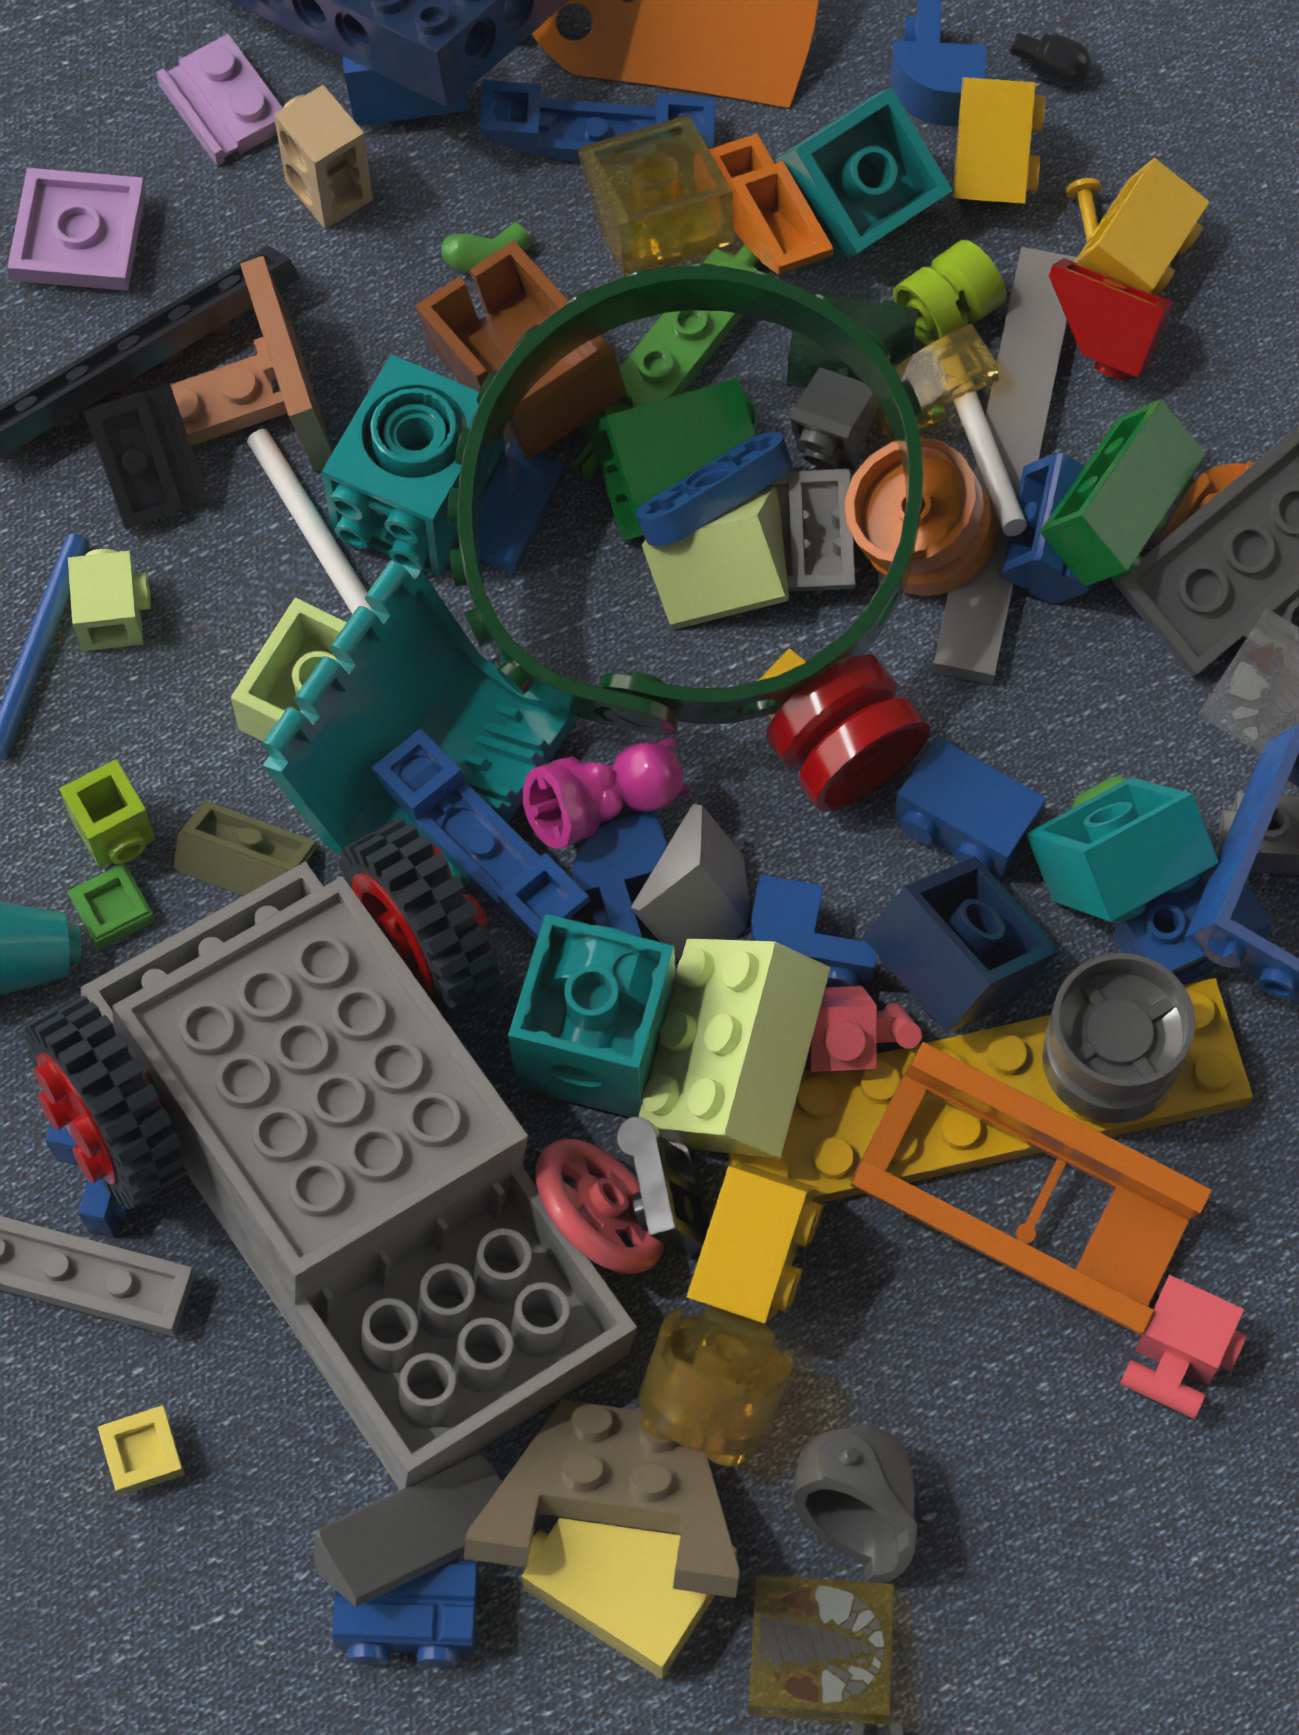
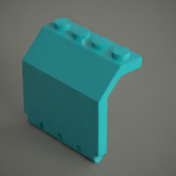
[262,561,579,893]

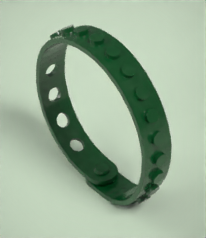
[448,263,923,736]

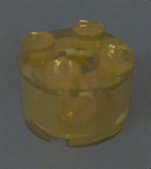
[639,1306,793,1466]

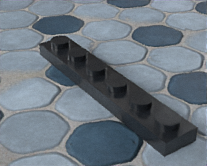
[0,245,300,459]

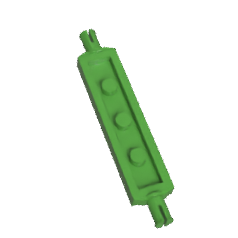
[570,244,761,481]

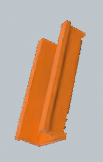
[850,1042,1212,1335]

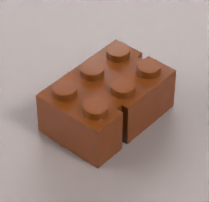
[415,240,627,461]

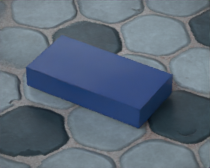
[459,444,566,574]

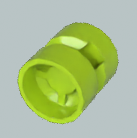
[892,239,1007,351]

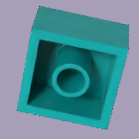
[775,87,953,261]
[1026,777,1219,923]

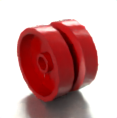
[766,654,931,812]

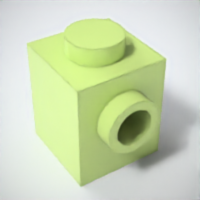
[68,549,151,652]

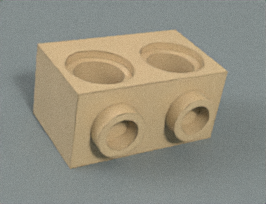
[274,85,373,229]

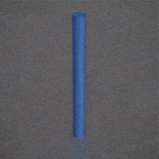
[0,533,90,760]

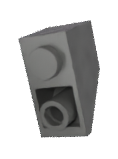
[789,367,880,470]

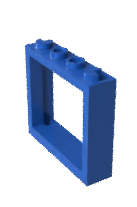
[1185,724,1299,1004]

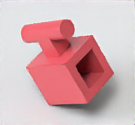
[806,986,922,1072]
[1120,1275,1247,1419]

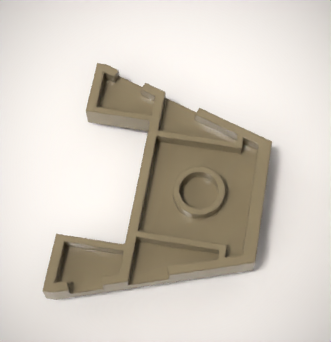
[464,1400,739,1598]

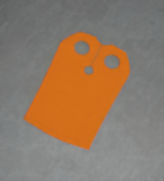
[532,0,819,108]

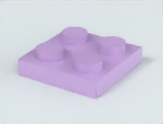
[7,168,146,291]

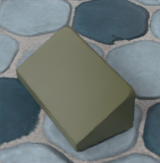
[174,800,320,896]

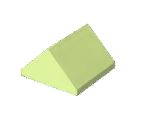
[642,486,789,630]

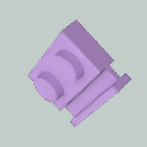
[156,34,282,167]

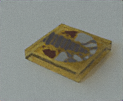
[748,1574,894,1725]

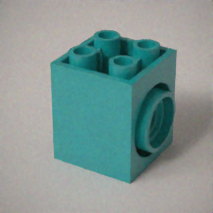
[321,354,505,578]
[508,914,675,1117]

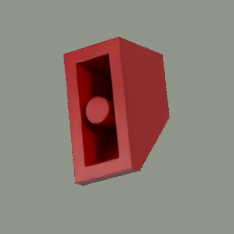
[1048,258,1174,380]

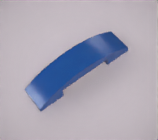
[479,79,715,165]
[372,728,590,940]

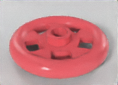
[535,1139,664,1274]

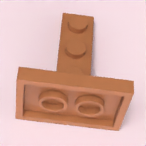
[171,256,333,472]

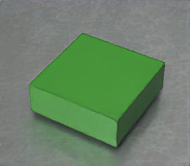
[67,863,155,951]

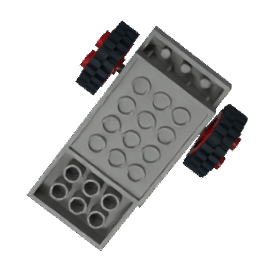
[24,819,637,1490]

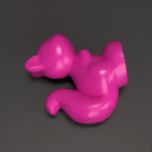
[523,737,690,849]

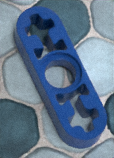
[636,432,793,546]

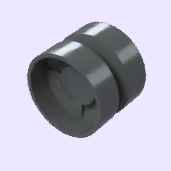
[1042,953,1195,1123]

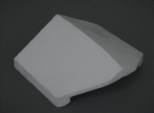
[763,469,855,592]
[631,804,750,958]

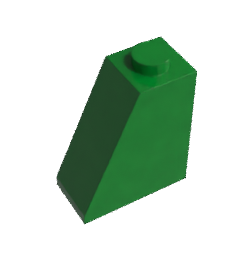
[586,377,756,542]

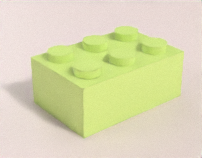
[639,938,831,1158]

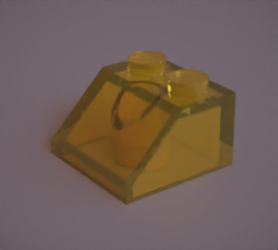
[579,115,734,277]

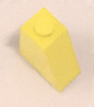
[521,1518,737,1679]

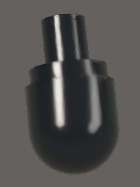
[1010,32,1091,87]

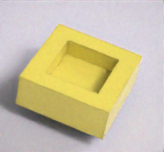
[98,1405,185,1497]

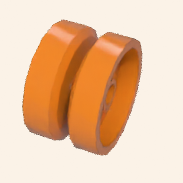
[844,437,999,597]

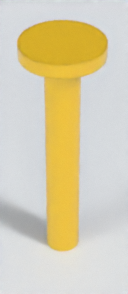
[1066,178,1102,242]

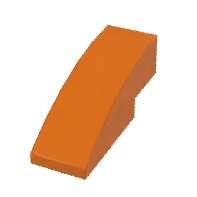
[702,134,834,275]

